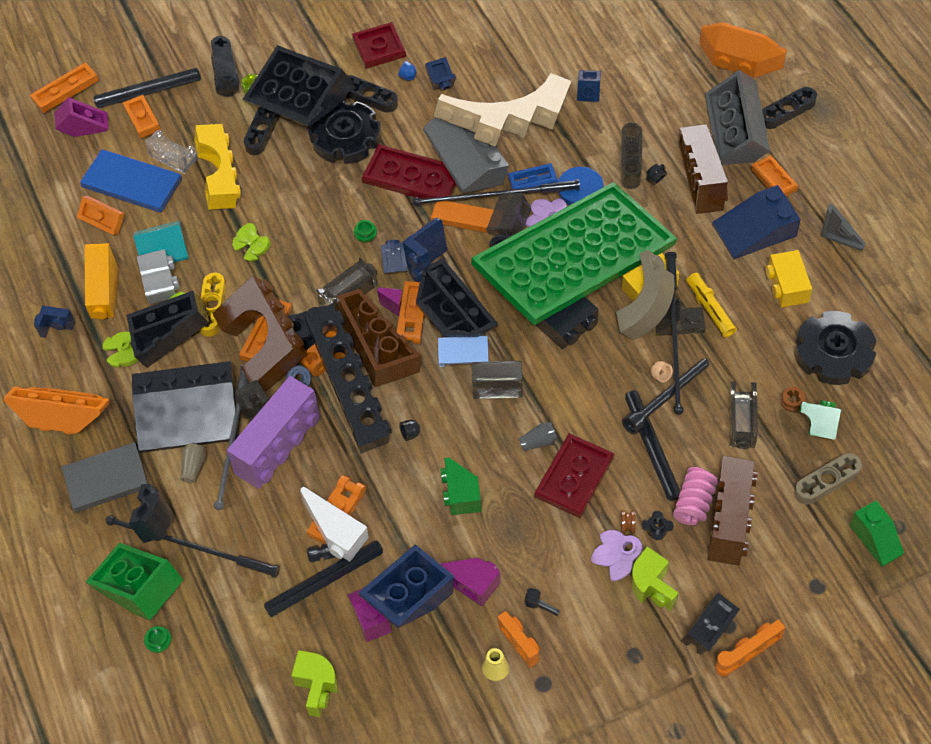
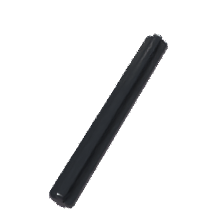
[93,68,201,108]
[625,390,681,501]
[264,540,383,617]

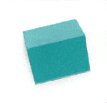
[133,221,189,263]

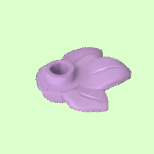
[523,198,567,227]
[591,530,643,581]

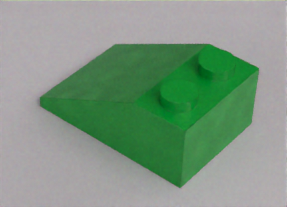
[86,543,183,621]

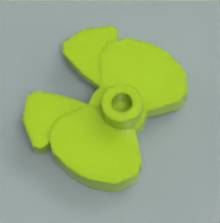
[232,223,271,262]
[102,331,138,368]

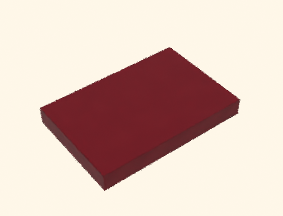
[534,433,615,519]

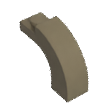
[616,250,674,340]

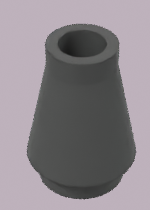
[518,421,558,452]

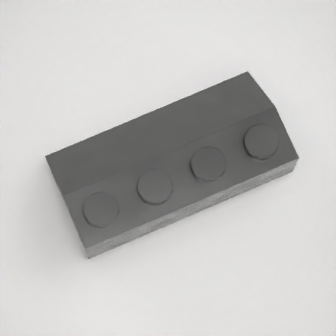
[705,70,770,165]
[423,117,509,193]

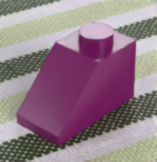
[54,97,109,137]
[440,558,501,607]
[347,588,391,642]

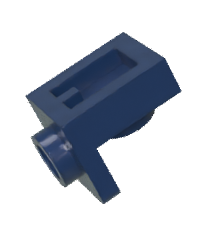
[577,70,601,102]
[381,240,407,274]
[34,305,76,338]

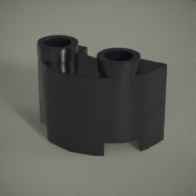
[129,484,173,543]

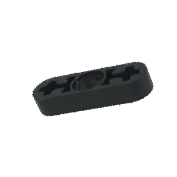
[346,75,398,113]
[762,87,817,129]
[244,107,280,155]

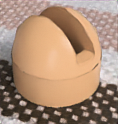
[651,361,673,383]

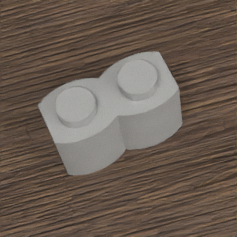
[137,249,180,304]

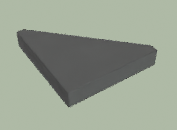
[821,204,866,251]

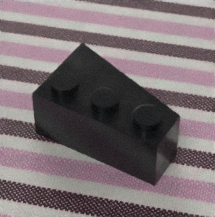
[126,291,209,368]

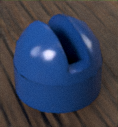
[398,61,417,81]

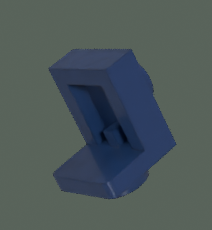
[425,57,456,91]

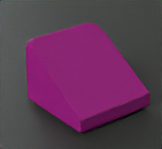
[377,287,403,316]

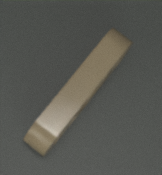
[794,453,862,505]

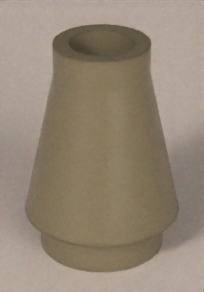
[180,444,207,483]

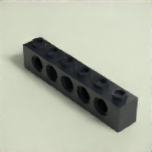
[304,304,392,454]

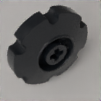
[309,100,381,163]
[795,311,876,385]

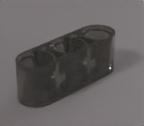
[620,123,642,189]

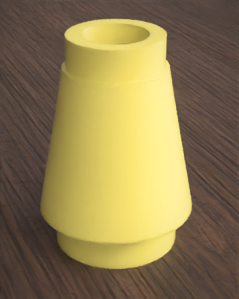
[482,648,509,681]

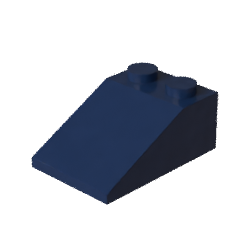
[712,185,801,260]
[359,544,455,628]

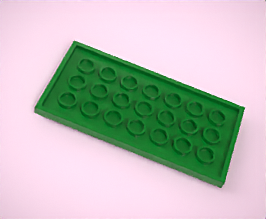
[471,182,677,325]

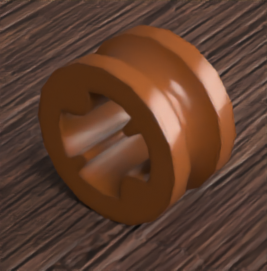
[781,387,805,412]
[621,510,636,534]

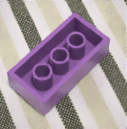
[226,376,320,489]

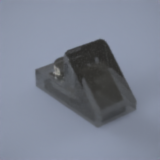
[655,299,706,336]

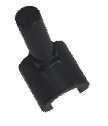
[525,588,560,616]

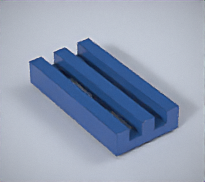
[508,163,558,196]

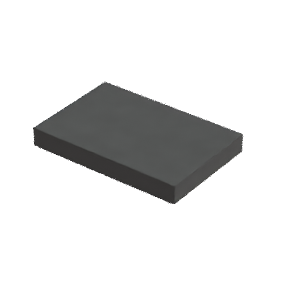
[62,442,148,513]

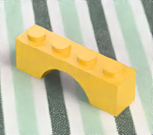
[194,124,240,210]

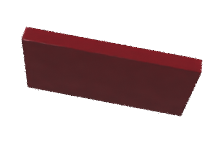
[361,144,457,203]

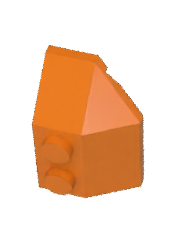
[700,22,787,78]
[4,387,109,434]

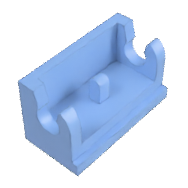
[438,336,489,367]

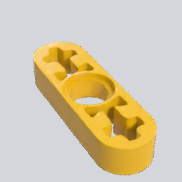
[199,273,226,337]

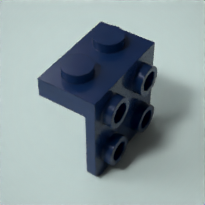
[402,218,447,282]

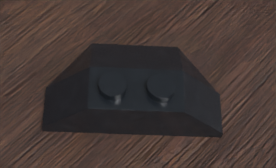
[416,258,498,337]

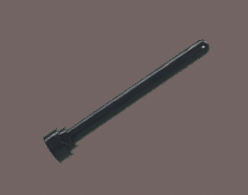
[622,358,709,435]

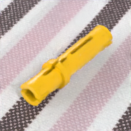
[686,273,737,338]

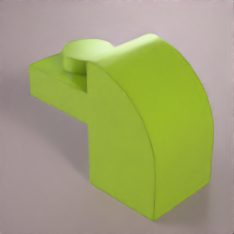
[631,546,679,611]
[291,650,338,718]

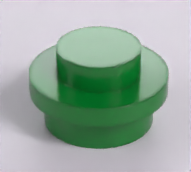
[354,220,377,242]
[144,626,172,653]

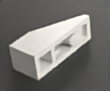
[300,486,369,561]

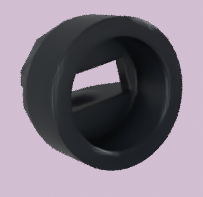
[399,419,420,441]

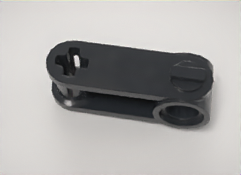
[211,36,239,97]

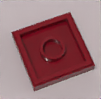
[352,22,407,69]

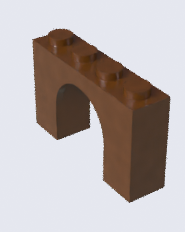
[212,276,307,391]

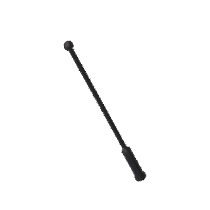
[412,179,580,206]
[665,252,684,415]
[106,515,280,578]

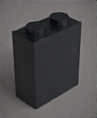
[536,297,598,350]

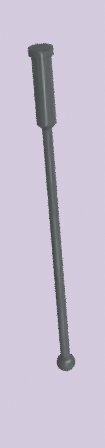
[214,364,248,510]

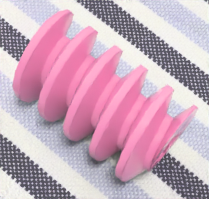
[673,467,719,526]

